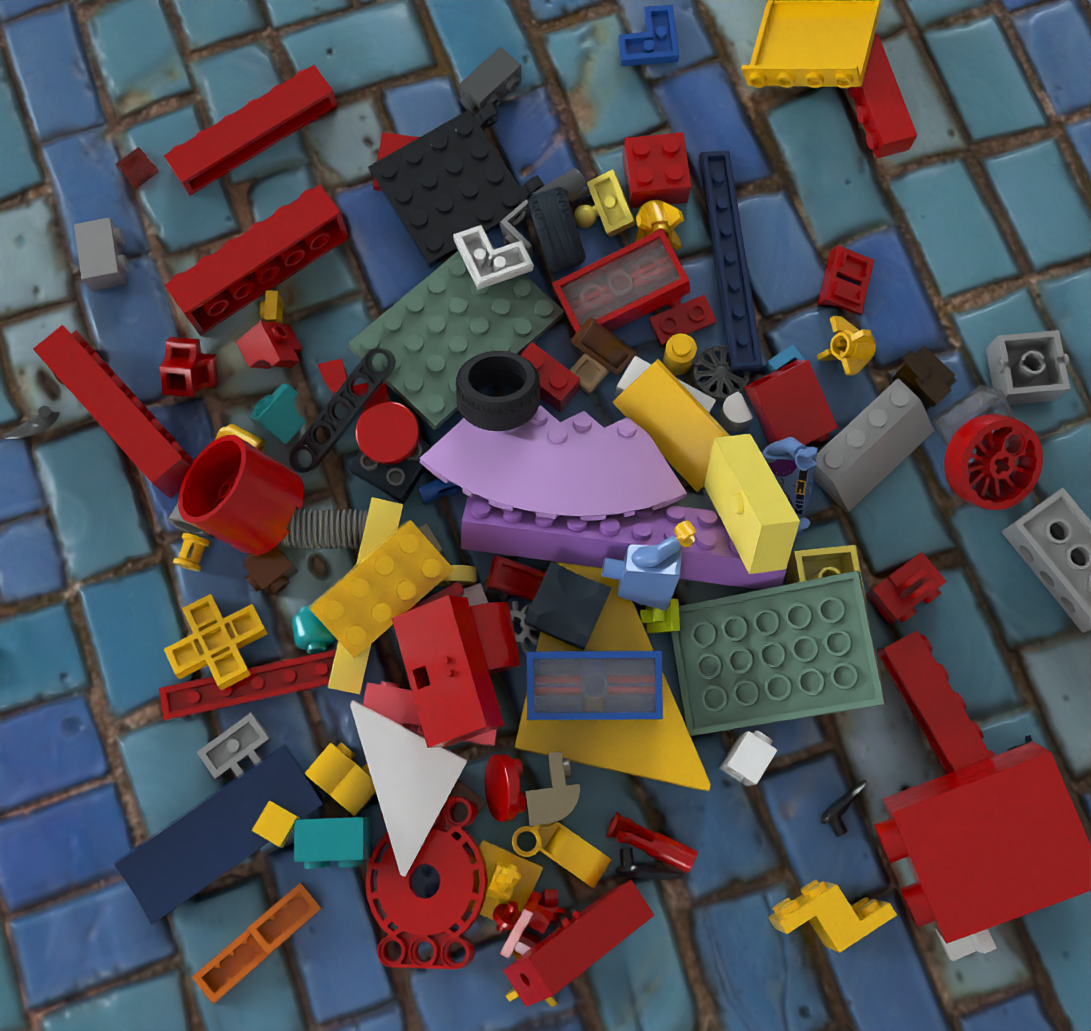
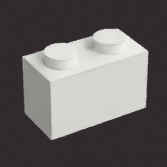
[719,730,777,786]

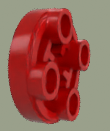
[356,401,420,465]
[484,754,527,822]

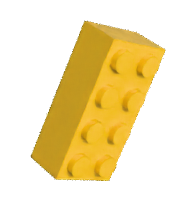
[308,520,454,659]

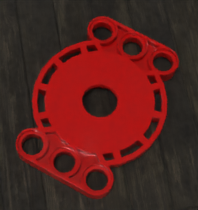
[365,797,488,969]

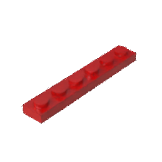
[159,649,336,721]

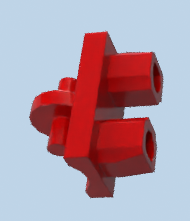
[492,890,553,959]

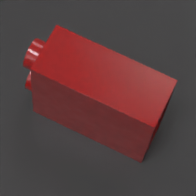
[874,742,1091,944]

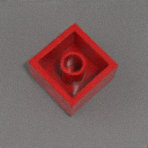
[622,132,691,209]

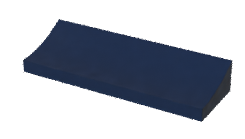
[114,744,323,925]

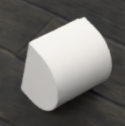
[719,391,753,432]

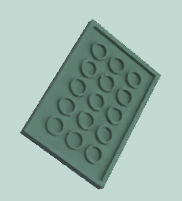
[348,244,565,430]
[671,571,886,736]

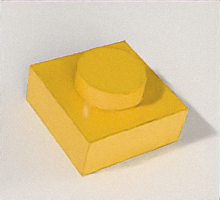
[260,290,284,323]

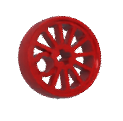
[944,414,1043,510]

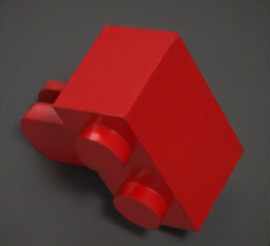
[865,552,947,624]

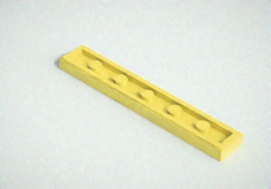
[328,497,403,695]

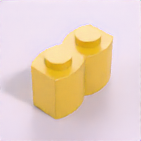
[304,742,376,816]

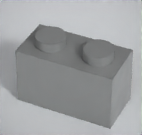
[74,217,129,291]

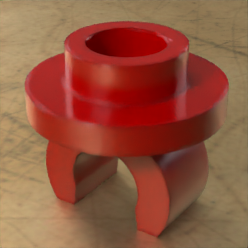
[538,889,565,923]

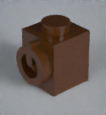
[243,546,299,595]

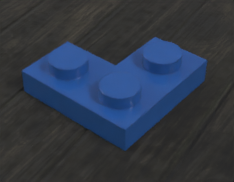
[618,5,679,67]

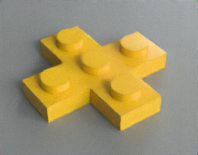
[164,594,268,690]

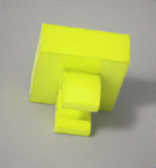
[640,599,680,633]

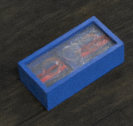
[527,650,663,720]

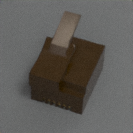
[892,346,957,411]

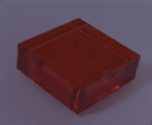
[115,147,159,189]

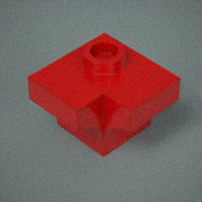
[236,321,303,369]
[159,337,218,397]

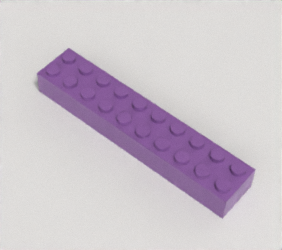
[461,494,788,590]

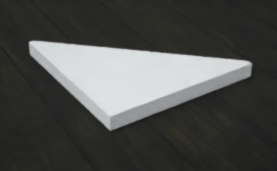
[350,700,467,877]

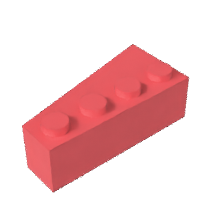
[363,681,502,747]

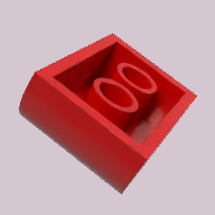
[470,602,521,674]

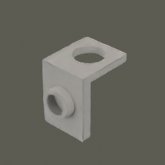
[500,200,533,258]

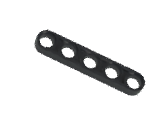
[289,348,396,473]

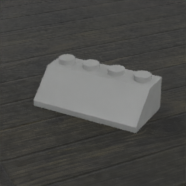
[814,378,934,513]

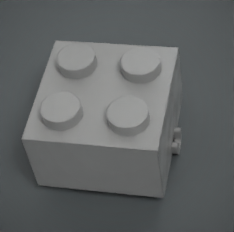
[986,330,1070,406]

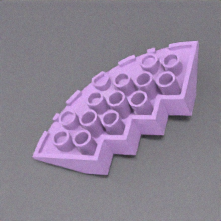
[420,405,687,521]

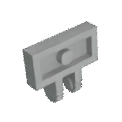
[197,712,272,779]

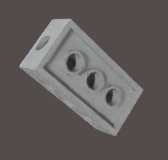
[1001,488,1091,633]

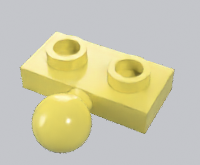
[573,169,636,237]

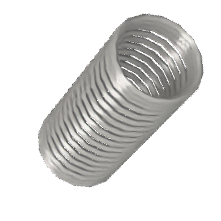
[278,508,368,549]

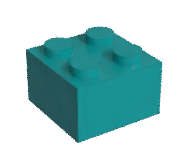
[294,817,372,869]

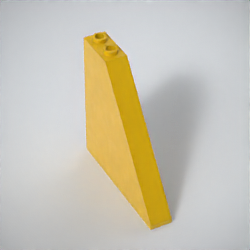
[515,562,711,792]

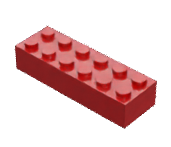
[164,184,349,336]
[33,325,194,499]

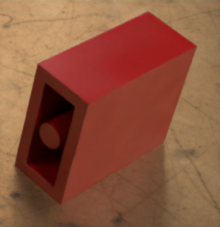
[744,360,838,445]

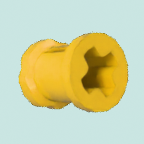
[172,533,210,572]

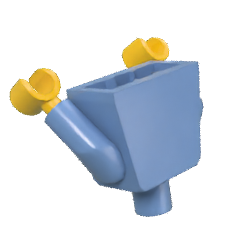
[601,520,696,611]

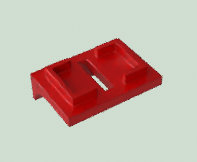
[817,245,874,315]

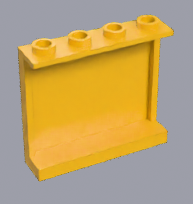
[741,0,883,88]

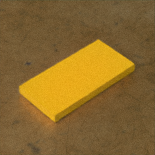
[612,359,730,492]

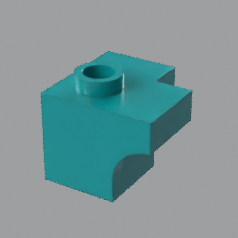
[248,383,306,445]

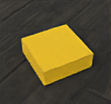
[251,800,300,848]

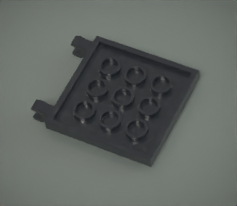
[368,104,544,267]

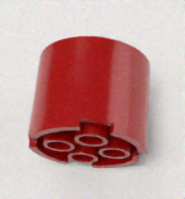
[178,435,304,556]

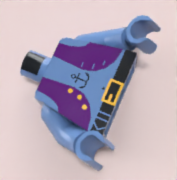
[762,437,818,539]

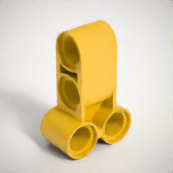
[512,821,612,888]

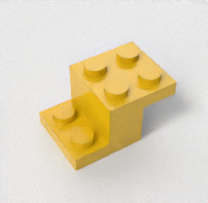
[768,880,897,953]

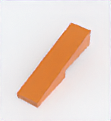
[192,882,321,1005]

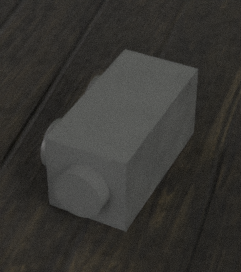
[459,47,522,114]

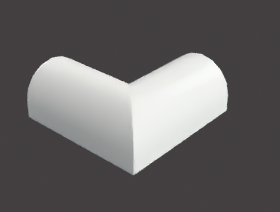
[453,225,534,290]

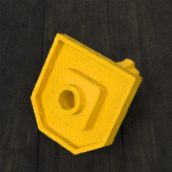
[471,839,543,920]

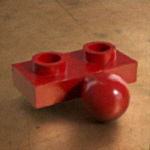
[648,282,717,348]

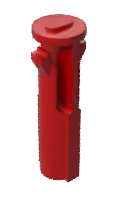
[605,811,698,873]

